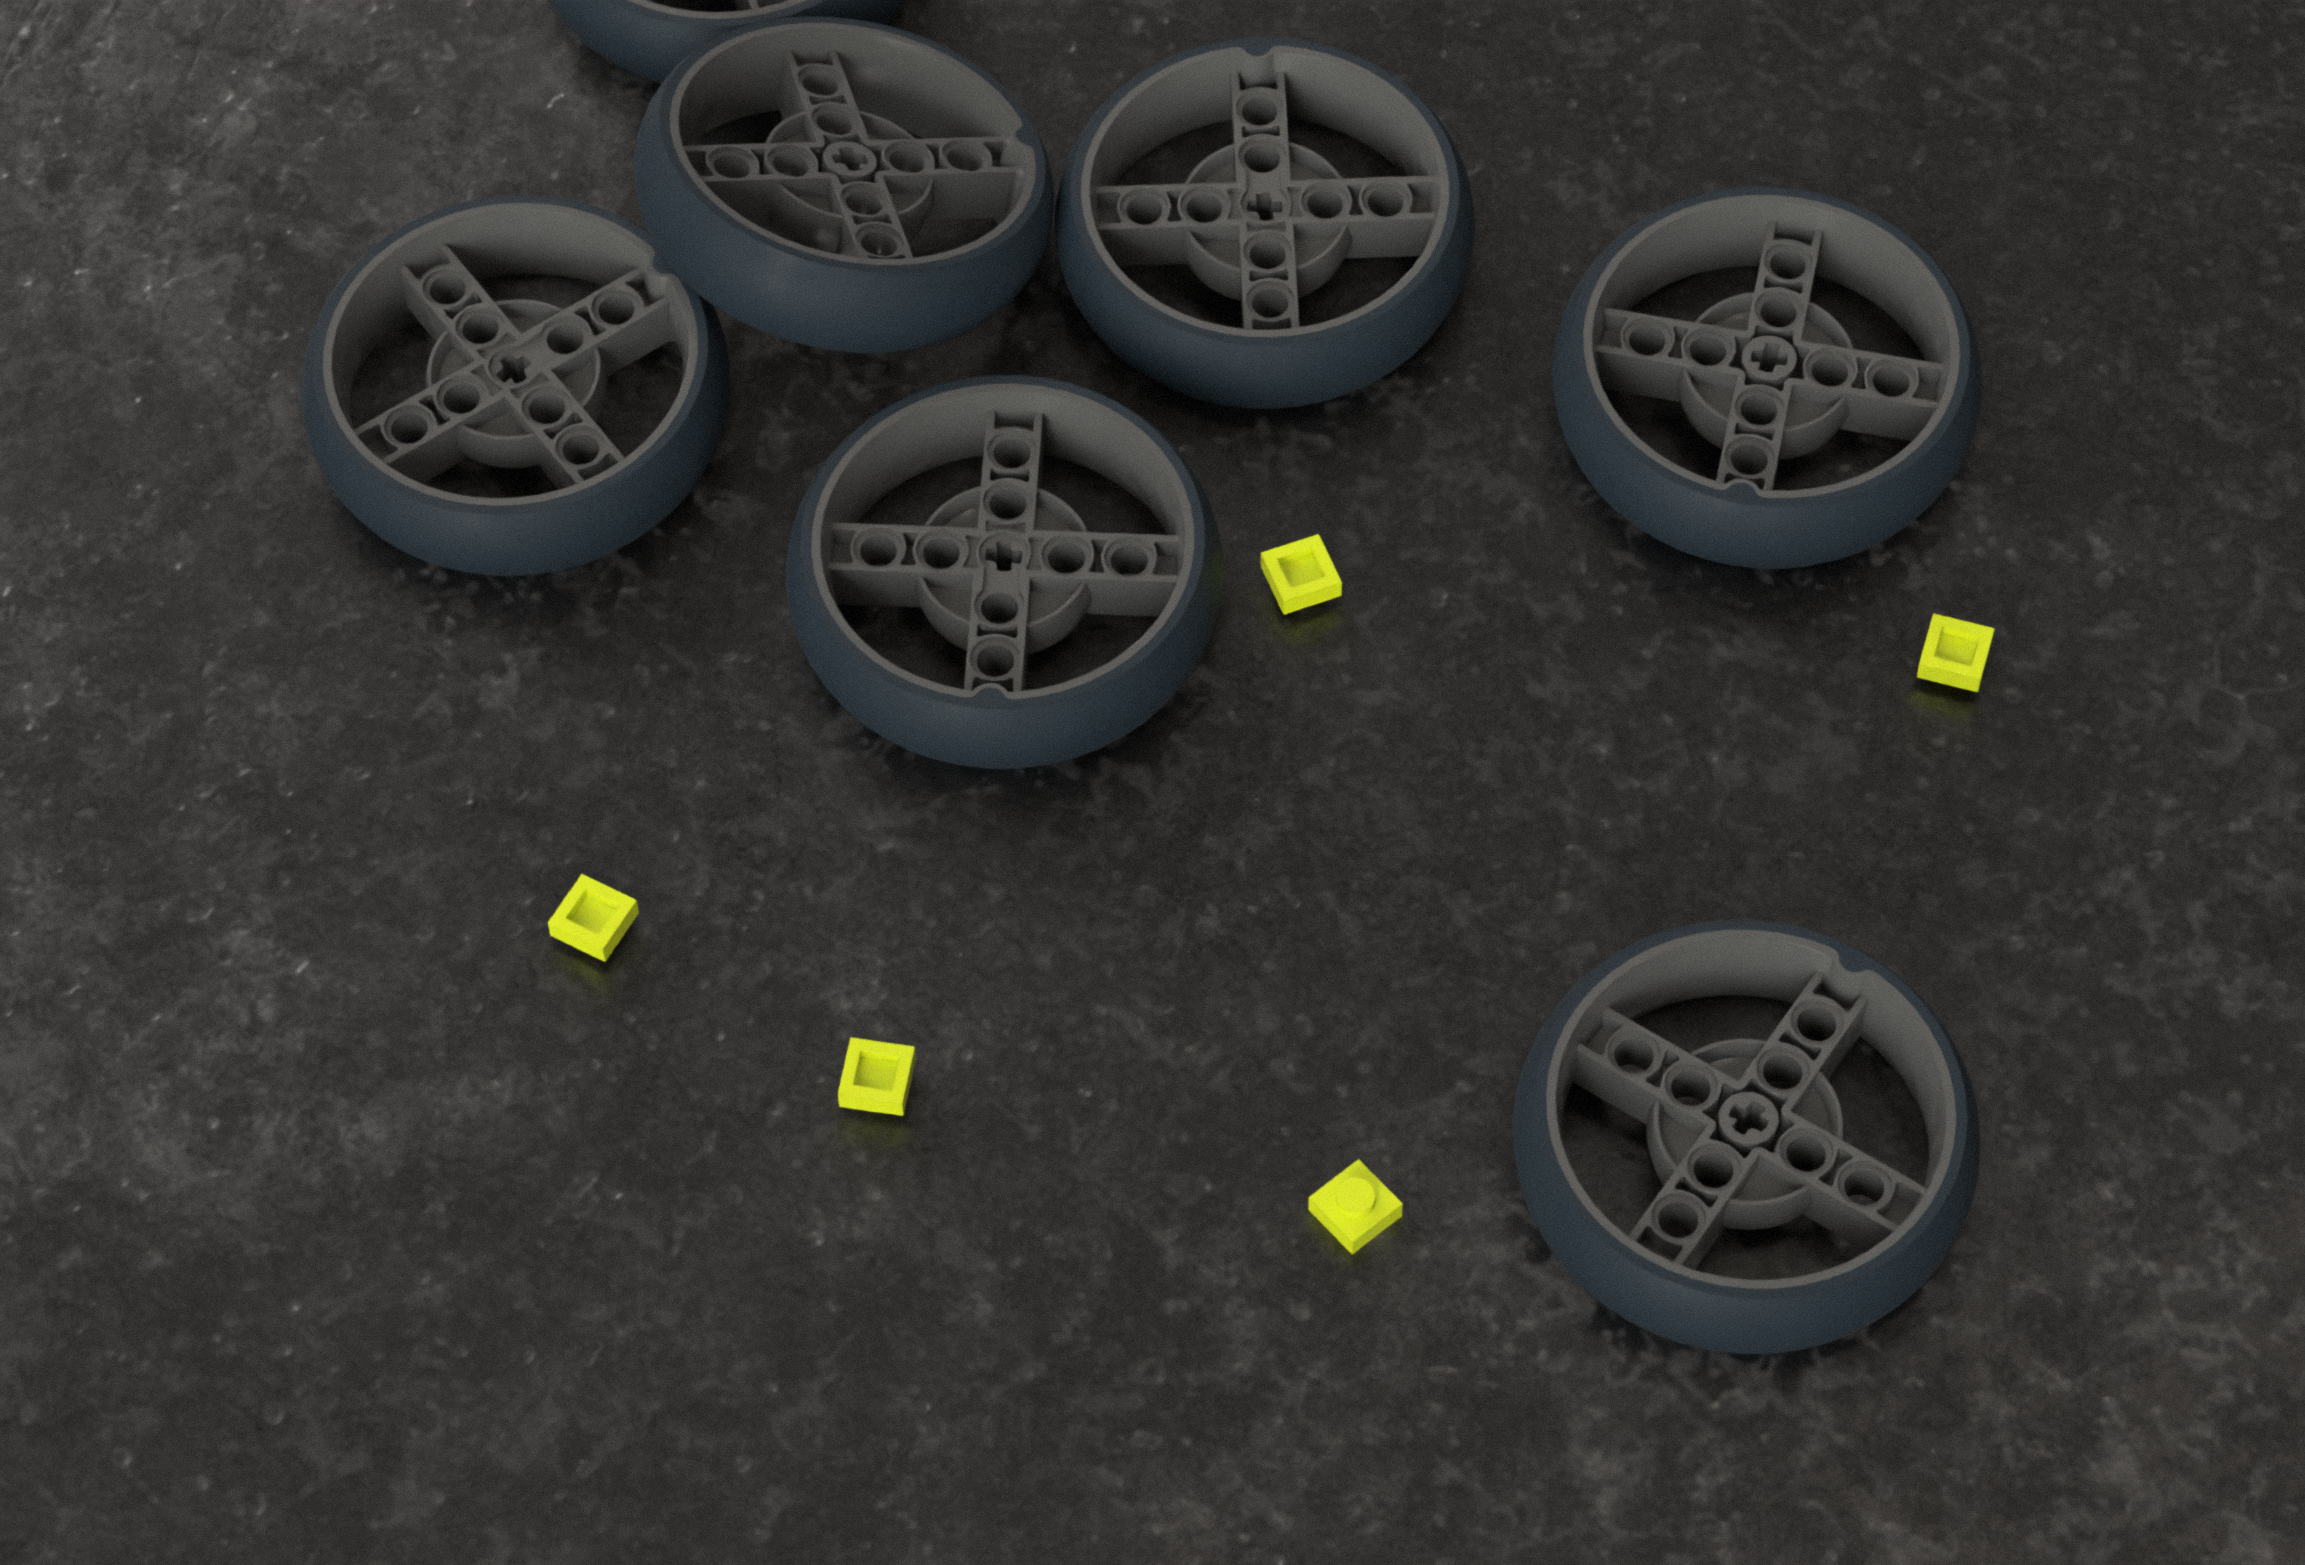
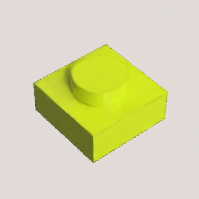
[1261,534,1342,615]
[1917,613,1995,692]
[548,874,639,962]
[838,1037,916,1116]
[1308,1159,1403,1254]

